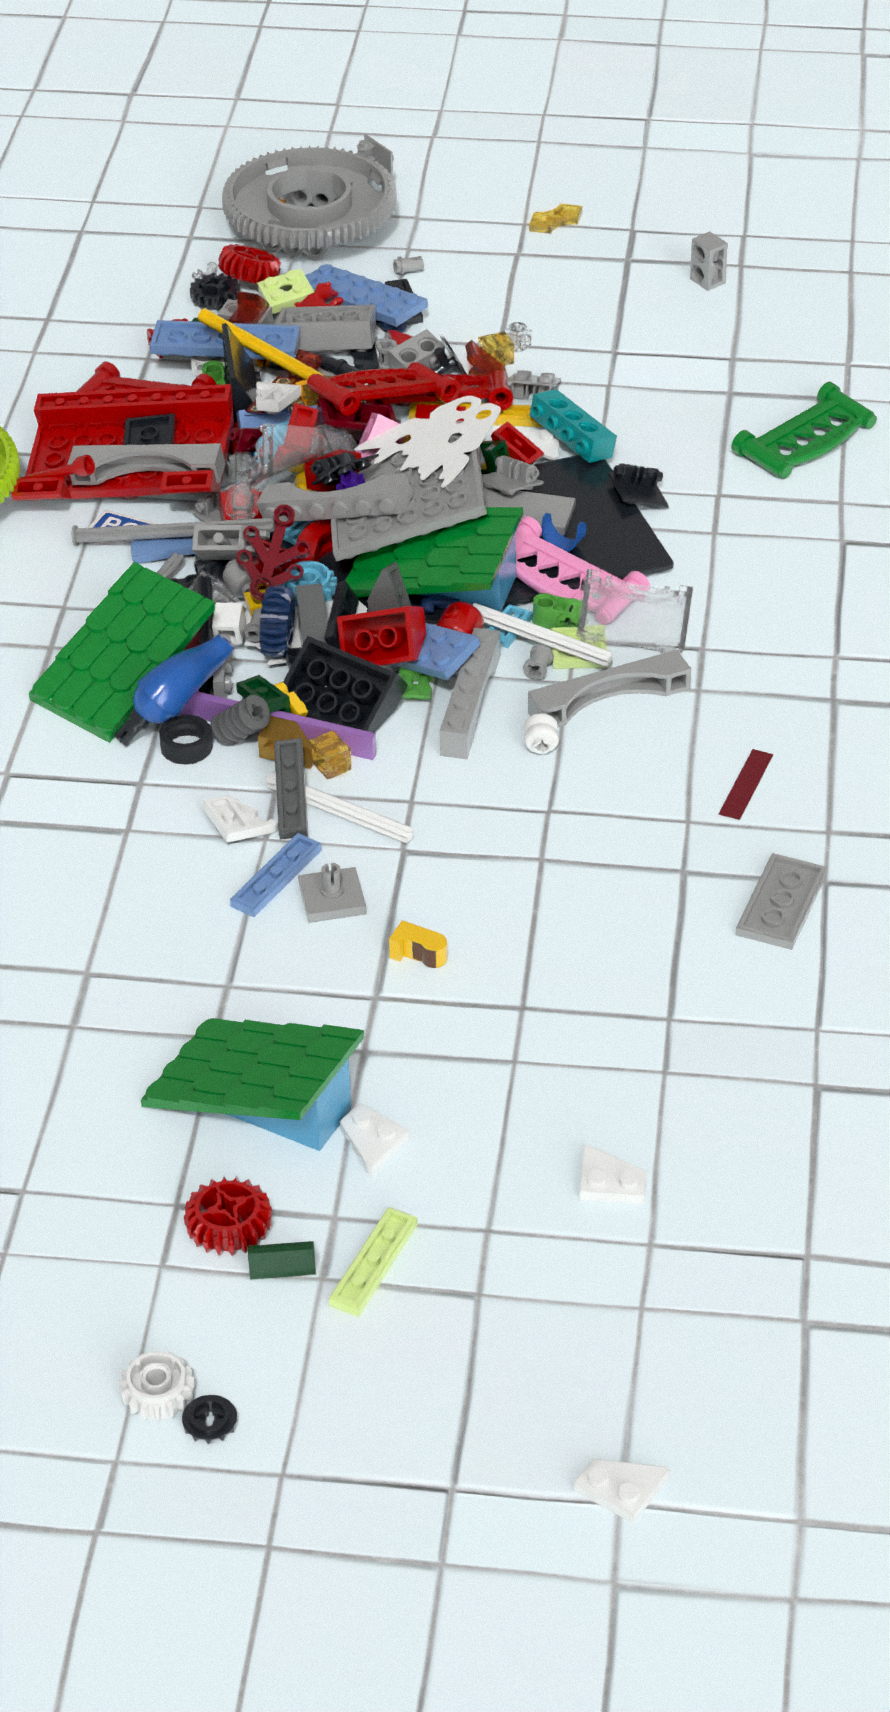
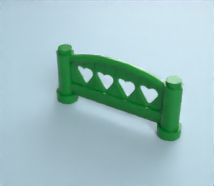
[731,381,877,478]

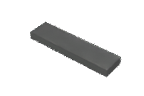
[274,738,308,839]

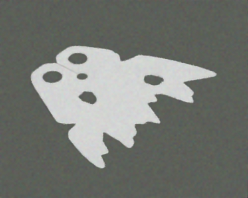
[354,396,501,488]

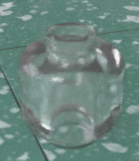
[225,482,259,520]

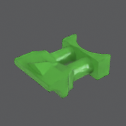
[399,667,434,700]

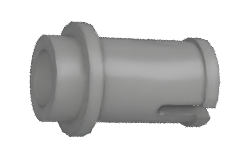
[393,256,424,275]
[244,609,261,642]

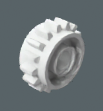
[119,1351,195,1421]

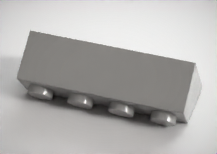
[275,304,376,353]

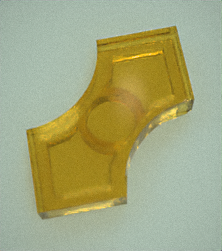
[529,203,583,234]

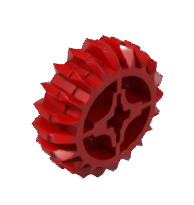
[218,244,281,284]
[184,1176,272,1256]

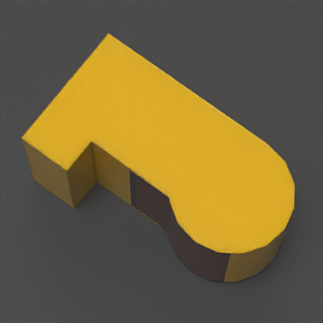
[389,920,447,968]

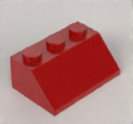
[337,606,426,666]

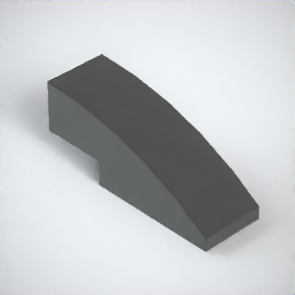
[295,583,328,647]

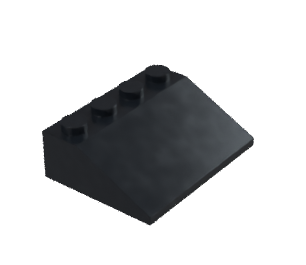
[222,323,261,423]
[283,636,408,733]

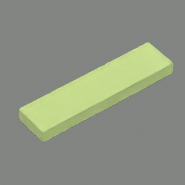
[329,1207,418,1317]

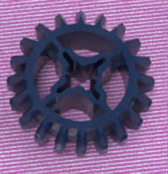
[259,585,296,658]

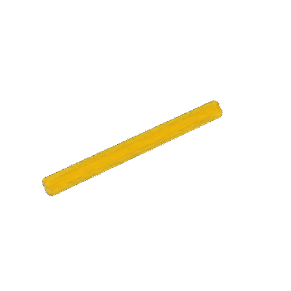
[197,308,325,380]

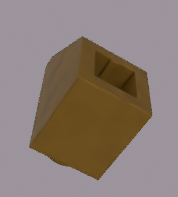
[258,716,313,769]

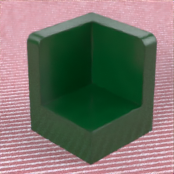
[480,440,510,474]

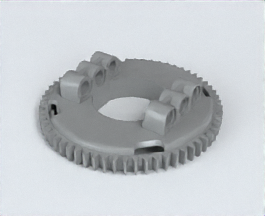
[222,145,397,260]

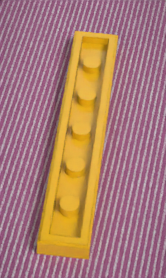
[409,401,543,427]

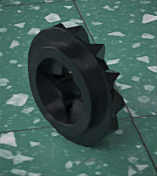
[182,1395,238,1444]

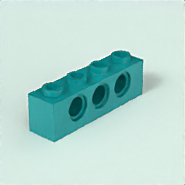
[529,389,617,463]

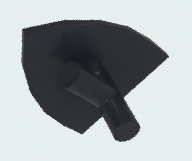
[432,333,467,375]

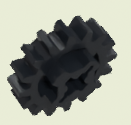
[190,273,241,309]

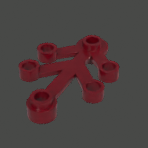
[236,504,311,601]

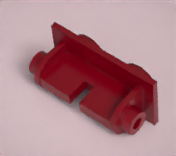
[229,427,273,452]

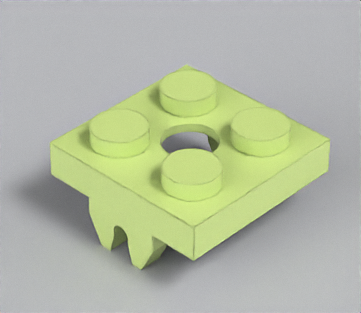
[257,269,314,314]

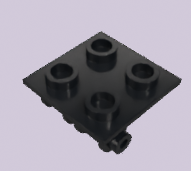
[311,452,379,486]
[608,463,669,508]

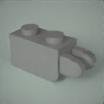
[192,525,270,560]

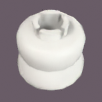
[523,713,559,754]

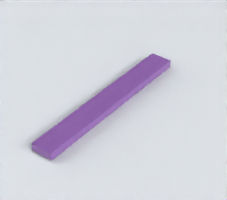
[179,691,376,760]

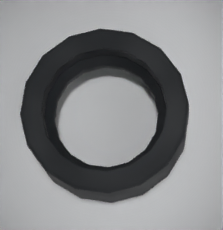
[159,715,213,765]

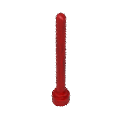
[19,455,95,479]

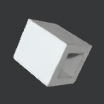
[212,602,246,645]

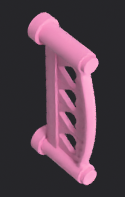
[515,516,650,627]

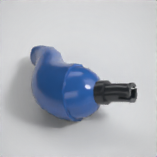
[114,634,235,746]

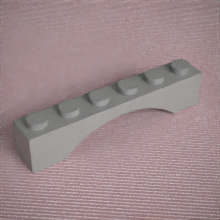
[67,444,225,485]
[256,473,413,522]
[440,628,501,759]
[528,650,691,727]

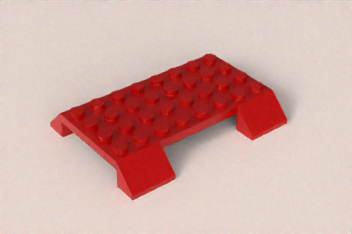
[11,384,233,501]

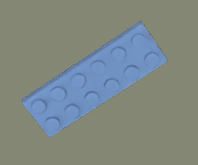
[305,264,428,327]
[150,320,300,360]

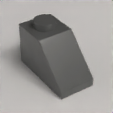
[367,562,411,612]

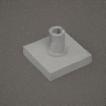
[298,863,366,923]

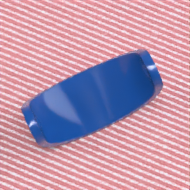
[542,513,586,552]

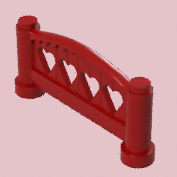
[76,361,217,392]
[307,362,460,416]
[366,370,513,411]

